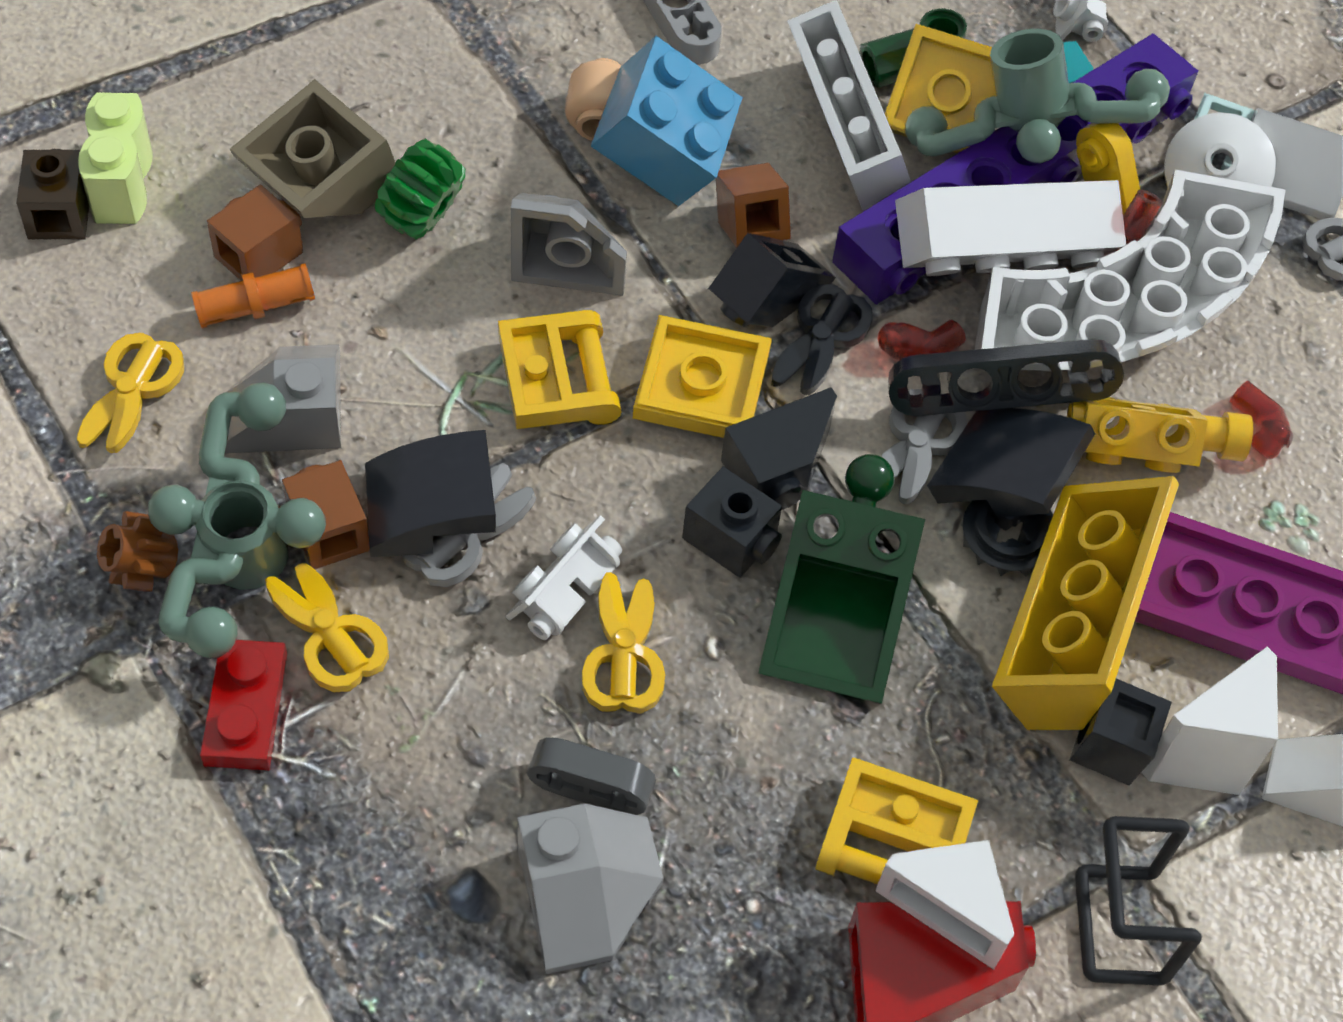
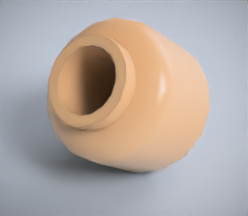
[565,58,622,141]

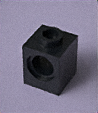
[1069,678,1172,786]

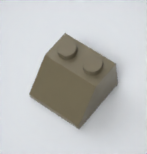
[230,79,396,218]

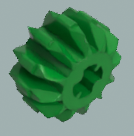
[375,139,466,240]

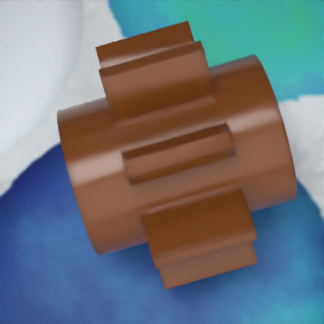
[97,511,178,592]

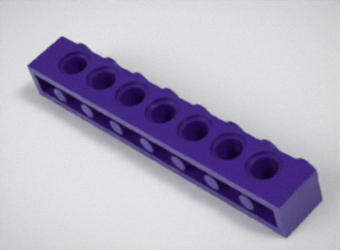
[832,33,1199,305]

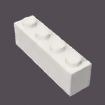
[787,0,911,211]
[895,180,1126,276]

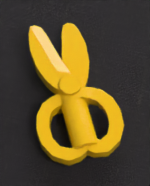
[77,332,184,453]
[265,563,389,692]
[582,572,665,714]

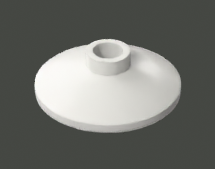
[1164,113,1276,187]

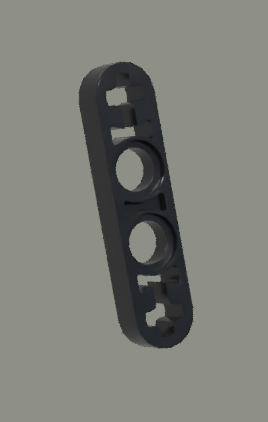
[888,339,1124,416]

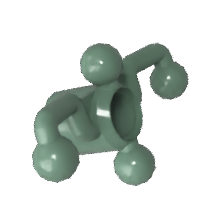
[905,28,1170,163]
[148,382,326,659]

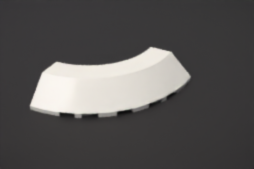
[974,169,1285,371]

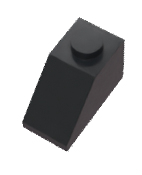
[708,233,836,328]
[721,387,837,510]

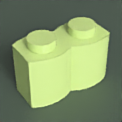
[78,92,153,224]

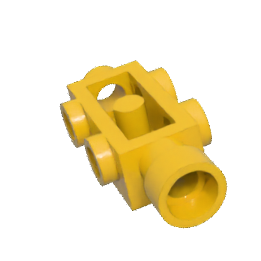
[1066,397,1253,473]

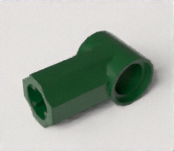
[859,8,967,88]

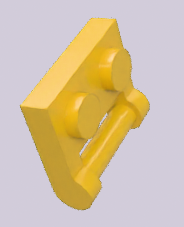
[498,310,622,430]
[815,757,978,885]

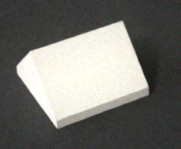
[1251,108,1343,219]
[1141,646,1278,795]

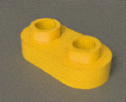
[1076,123,1142,221]

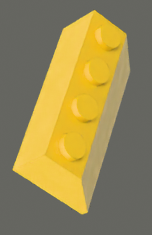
[991,476,1179,730]

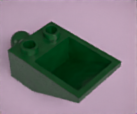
[758,454,925,704]

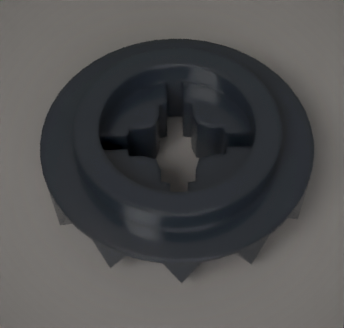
[961,499,1053,577]

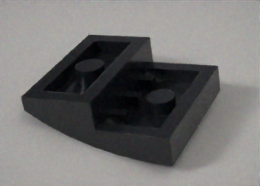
[927,408,1095,518]
[365,430,496,558]

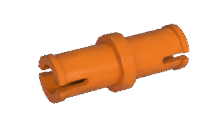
[191,263,315,329]

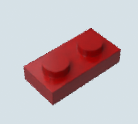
[200,640,287,771]

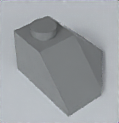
[511,193,627,296]
[225,344,341,453]
[517,804,663,974]

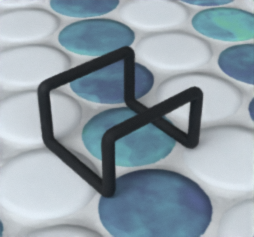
[1075,816,1202,985]

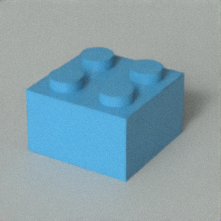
[591,36,743,206]

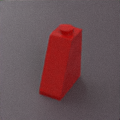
[848,901,1036,1022]

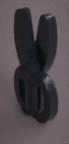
[771,284,873,395]

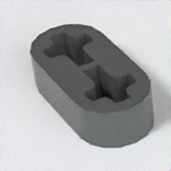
[527,738,656,815]

